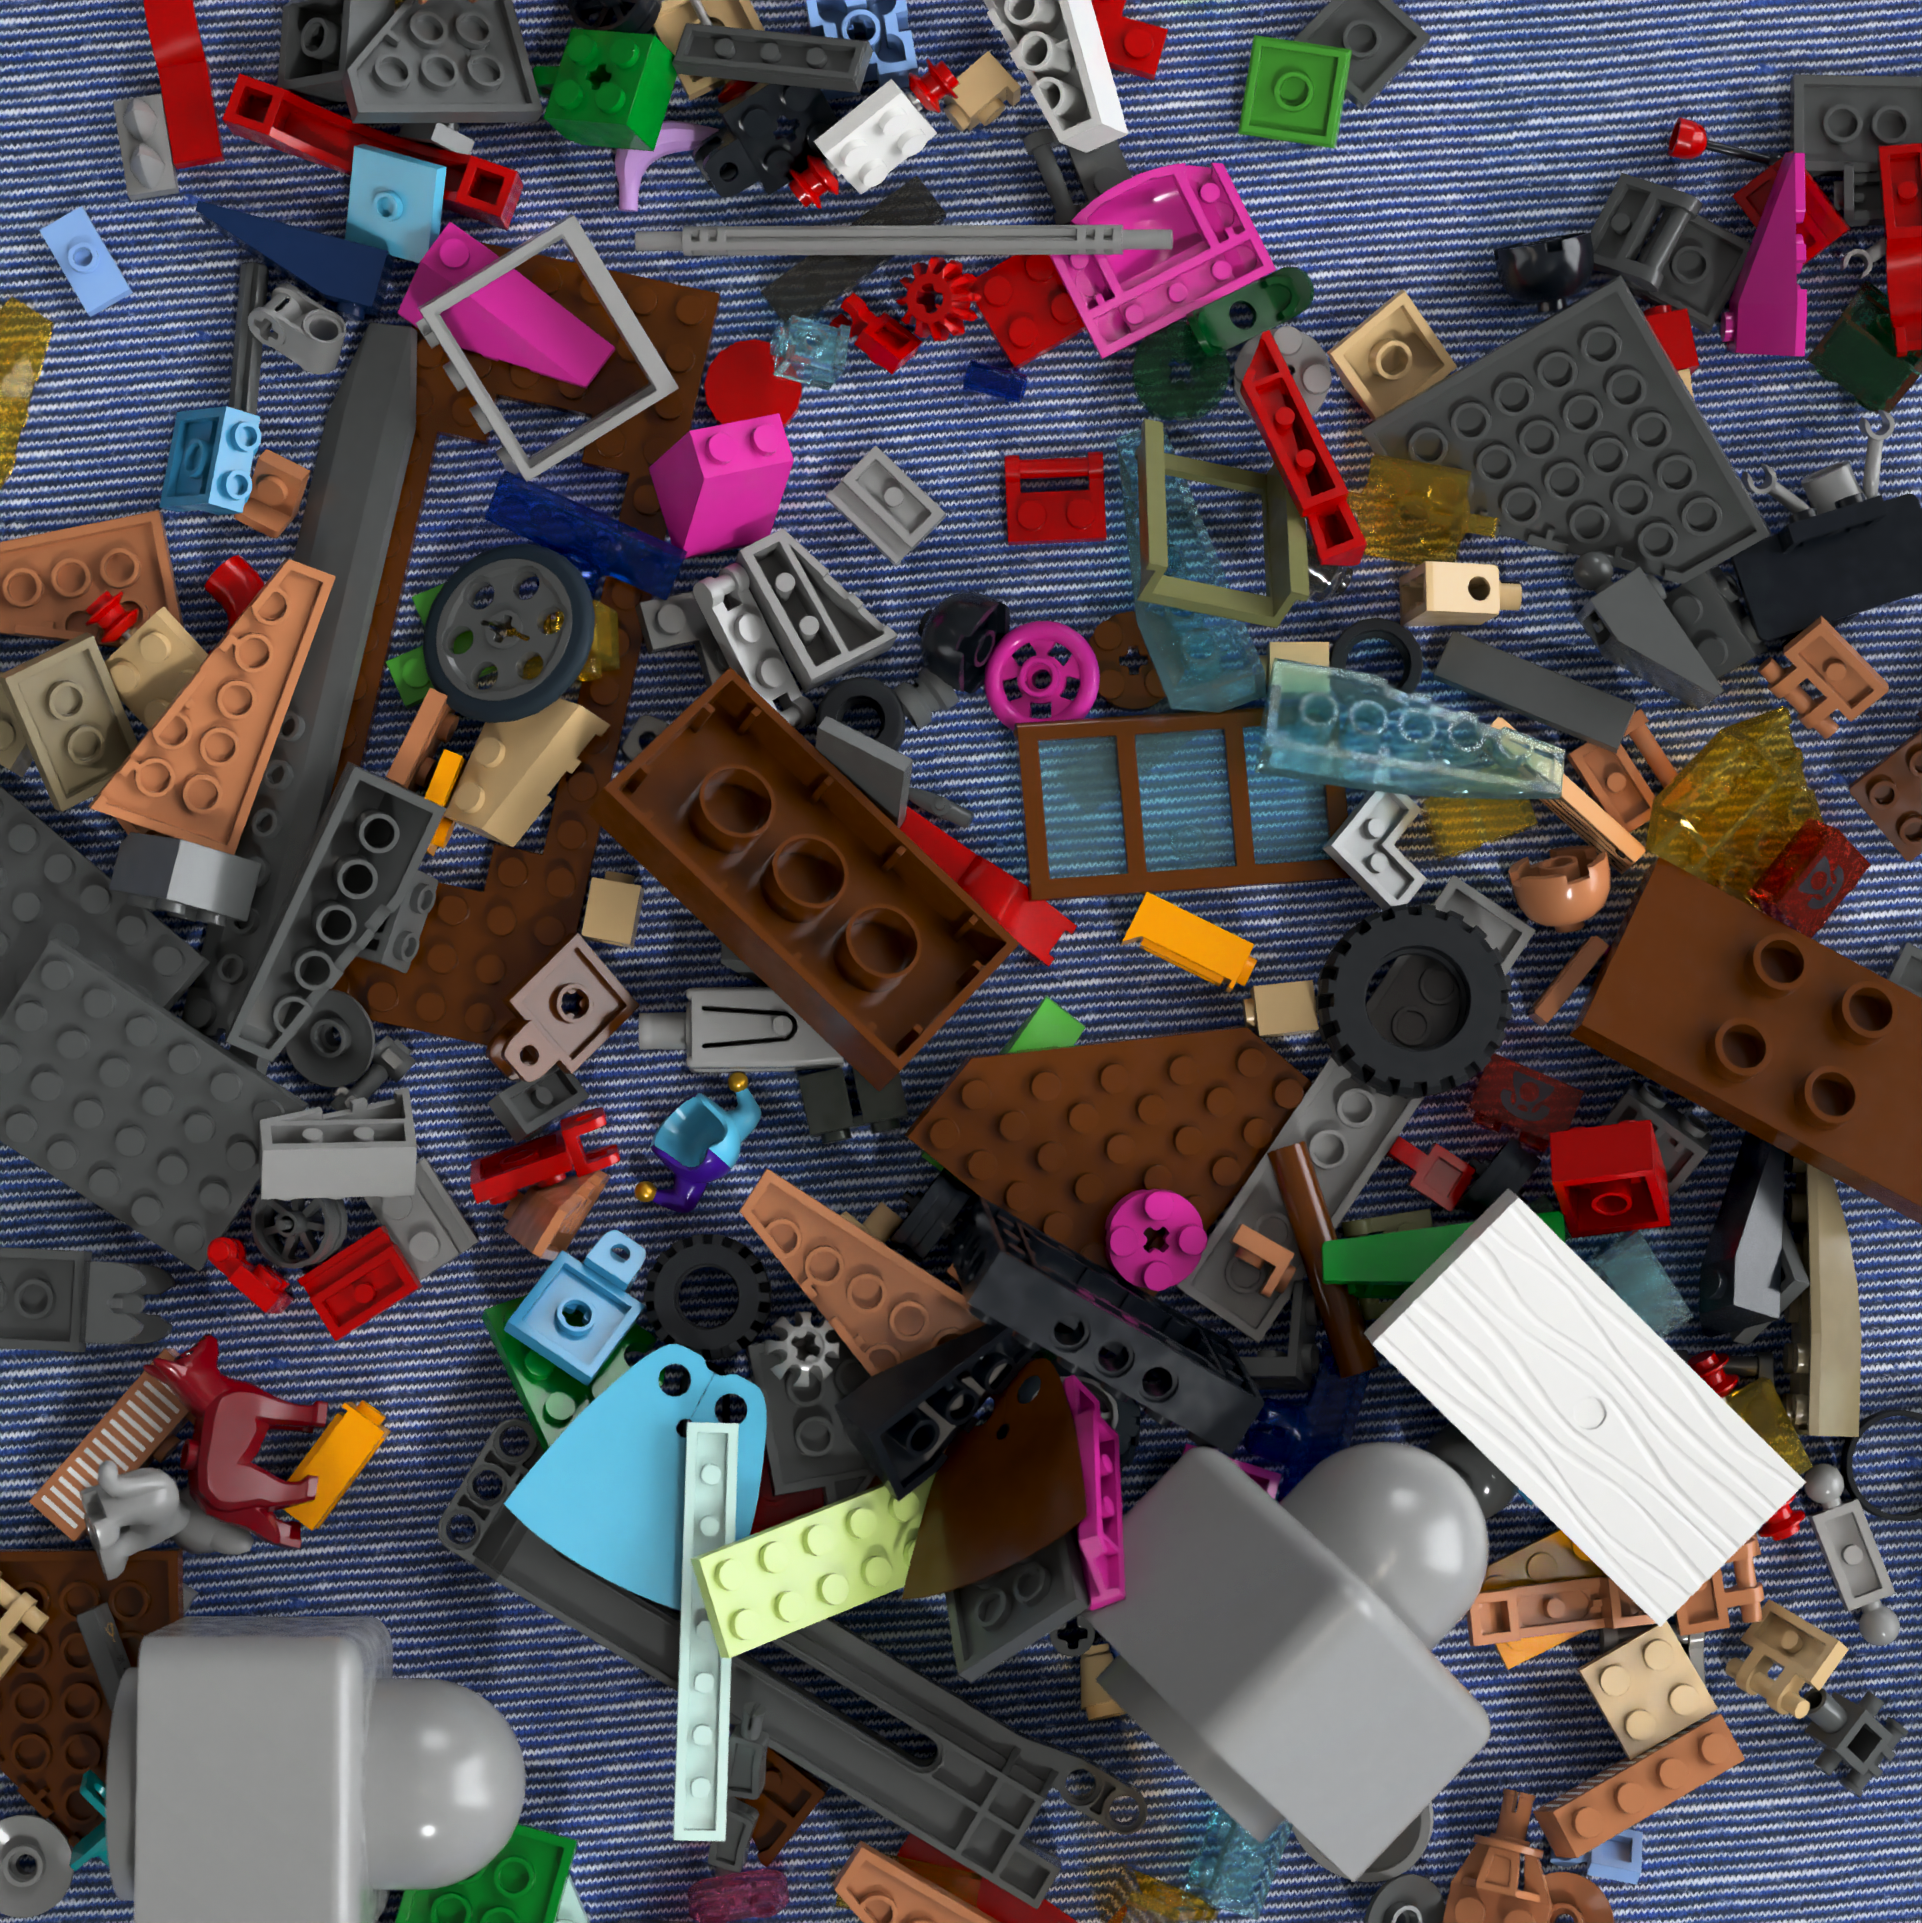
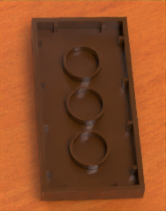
[1569,857,1922,1225]

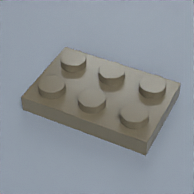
[0,633,138,812]

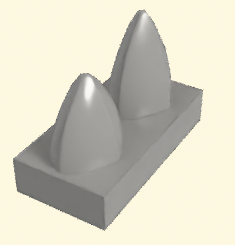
[113,94,180,201]

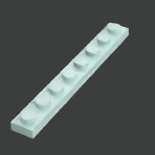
[673,1422,739,1841]

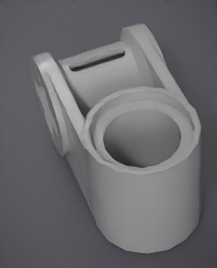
[248,283,346,375]

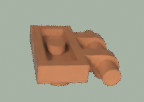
[1757,616,1889,739]
[1674,1538,1764,1636]

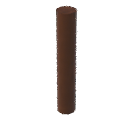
[1267,1141,1379,1379]

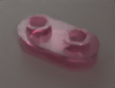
[687,1869,789,1923]

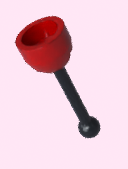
[1668,117,1783,167]

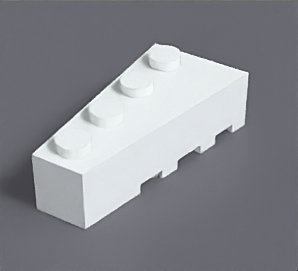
[983,0,1128,153]

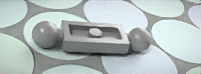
[1804,1464,1900,1646]

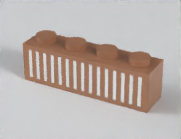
[29,1348,195,1542]
[1533,1714,1745,1858]

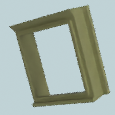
[1135,419,1310,628]

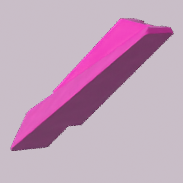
[1063,1375,1126,1611]

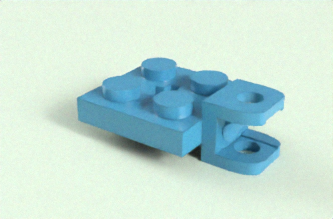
[504,1230,646,1387]

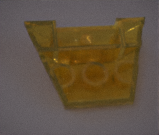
[1645,706,1830,912]

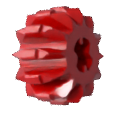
[895,257,982,342]

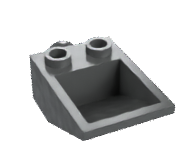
[1573,551,1724,711]

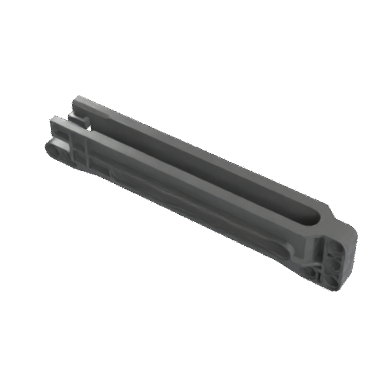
[438,1418,1148,1909]

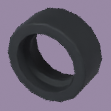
[1329,617,1424,715]

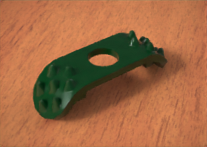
[1186,266,1314,358]

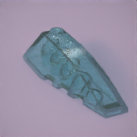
[1116,425,1266,713]
[1255,658,1565,800]

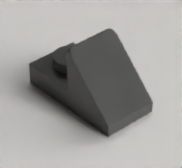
[488,1064,590,1144]

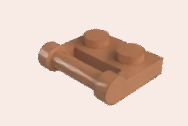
[1566,709,1695,833]

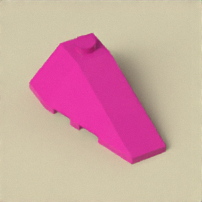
[1720,152,1807,356]
[397,222,615,389]

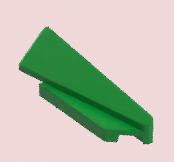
[1321,1211,1566,1299]

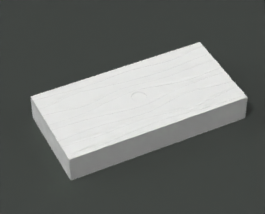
[1364,1188,1806,1627]

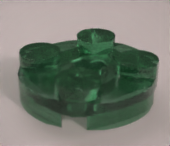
[1131,320,1230,422]

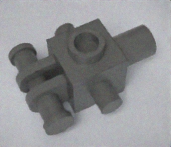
[1803,1688,1909,1798]

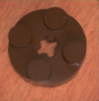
[1088,611,1183,712]

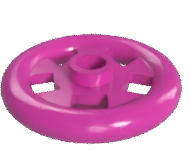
[984,621,1100,731]

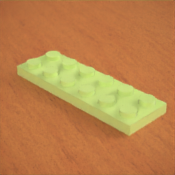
[690,1473,936,1658]

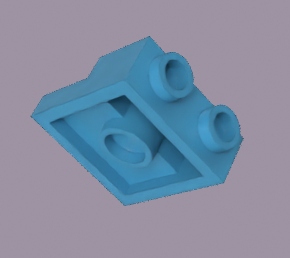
[159,406,261,515]

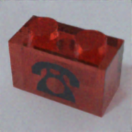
[1747,817,1871,938]
[1463,1053,1584,1153]

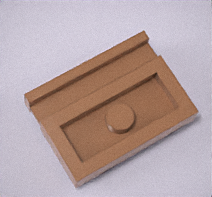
[386,688,459,793]

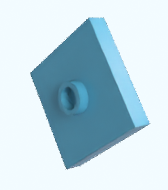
[345,144,447,263]

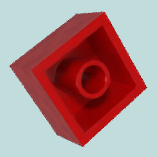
[1550,1119,1671,1238]

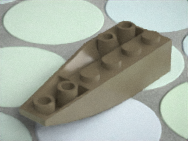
[1781,1153,1861,1437]

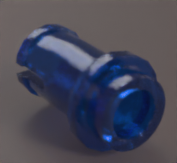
[963,359,1028,406]

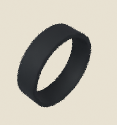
[1840,1410,1922,1521]

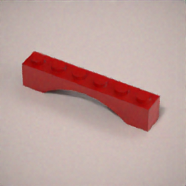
[222,73,524,231]

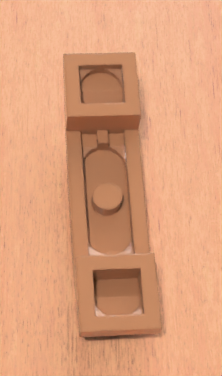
[1466,1575,1656,1646]

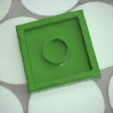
[1238,35,1352,149]

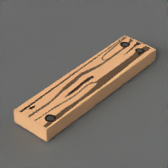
[1476,716,1646,874]

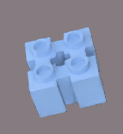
[805,0,918,100]

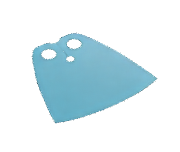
[504,1344,767,1610]

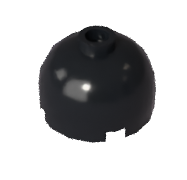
[1493,232,1594,312]
[918,592,1011,694]

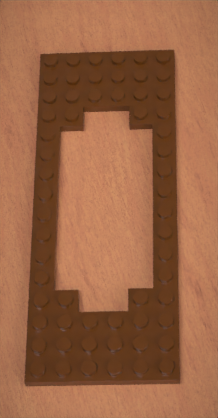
[330,233,721,1046]

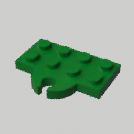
[482,1295,666,1453]

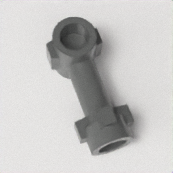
[330,1035,417,1111]

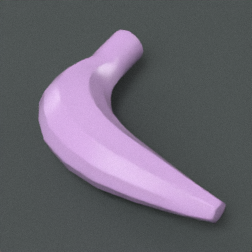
[614,120,719,212]

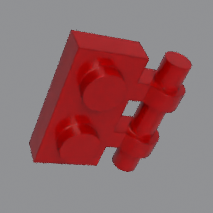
[207,1237,294,1314]

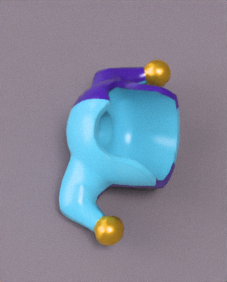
[634,1072,762,1213]

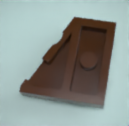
[735,1747,829,1868]

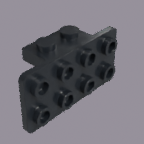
[1730,493,1922,642]

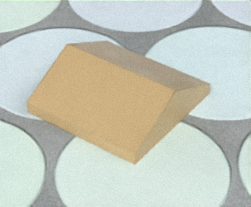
[1327,290,1457,420]

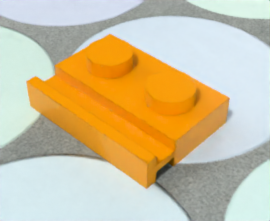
[425,749,467,857]

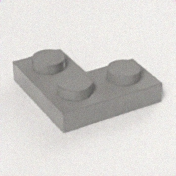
[1322,775,1427,911]

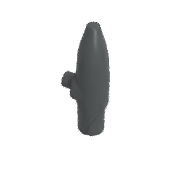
[908,787,974,829]

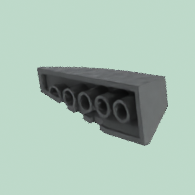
[225,761,446,1062]

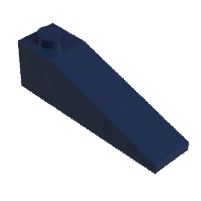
[196,201,394,321]

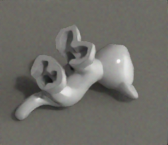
[80,1460,254,1581]

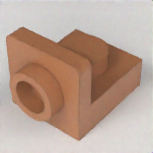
[234,449,310,539]
[1229,1224,1297,1298]

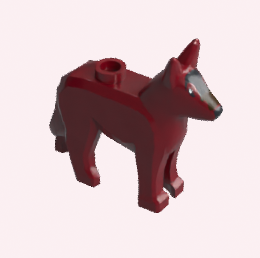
[143,1334,328,1550]

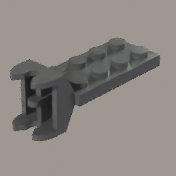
[0,1247,175,1352]

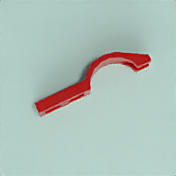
[143,0,225,169]
[1877,143,1922,357]
[899,806,1077,968]

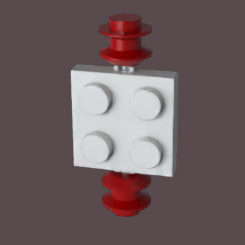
[788,58,960,209]

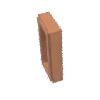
[1527,935,1609,1027]

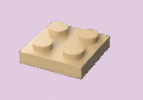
[1577,1621,1718,1760]

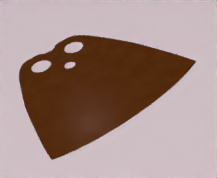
[902,1358,1087,1599]

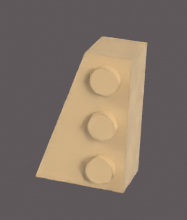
[444,698,610,848]

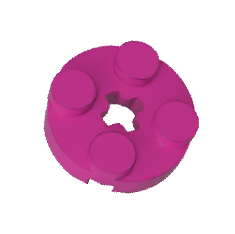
[1104,1188,1208,1291]

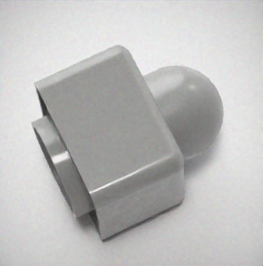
[1080,1442,1491,1882]
[106,1616,526,1923]

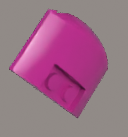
[1049,162,1276,360]

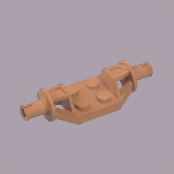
[1442,1788,1553,1923]

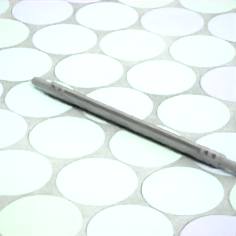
[635,224,1173,256]

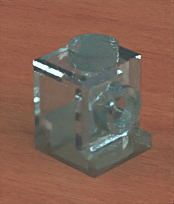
[770,315,851,390]

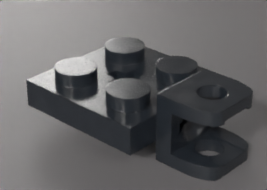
[692,82,838,197]

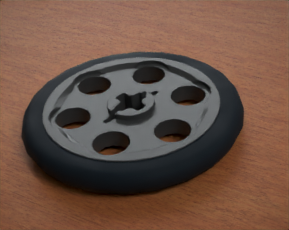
[423,544,595,723]

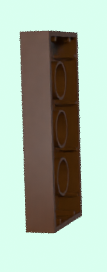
[587,667,1020,1092]

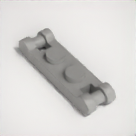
[693,563,816,728]

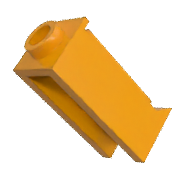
[1120,892,1257,993]
[283,1400,391,1531]

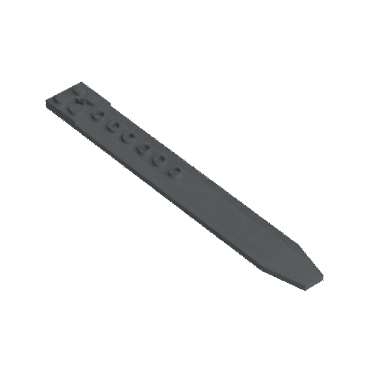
[181,322,417,1076]

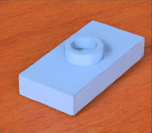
[39,206,133,317]

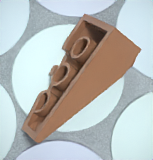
[503,1170,611,1261]

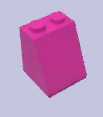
[649,413,794,561]

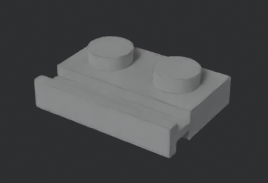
[826,445,946,567]
[364,1158,480,1281]

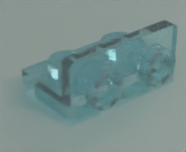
[1186,1804,1293,1920]

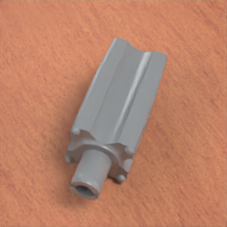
[638,987,844,1073]

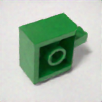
[532,28,677,151]

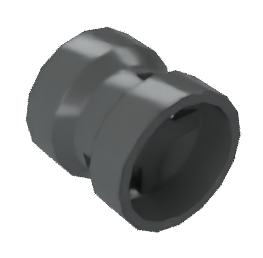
[892,667,960,731]

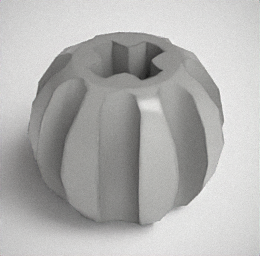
[764,1311,839,1387]

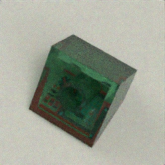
[1806,280,1922,414]

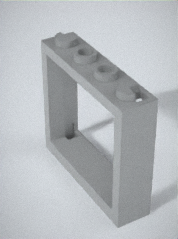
[416,214,679,482]

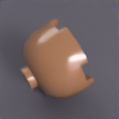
[1508,846,1611,933]

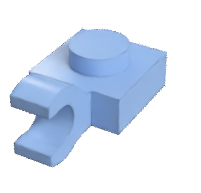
[1550,1829,1643,1885]

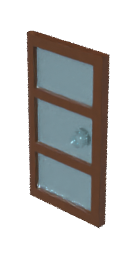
[1013,703,1352,902]

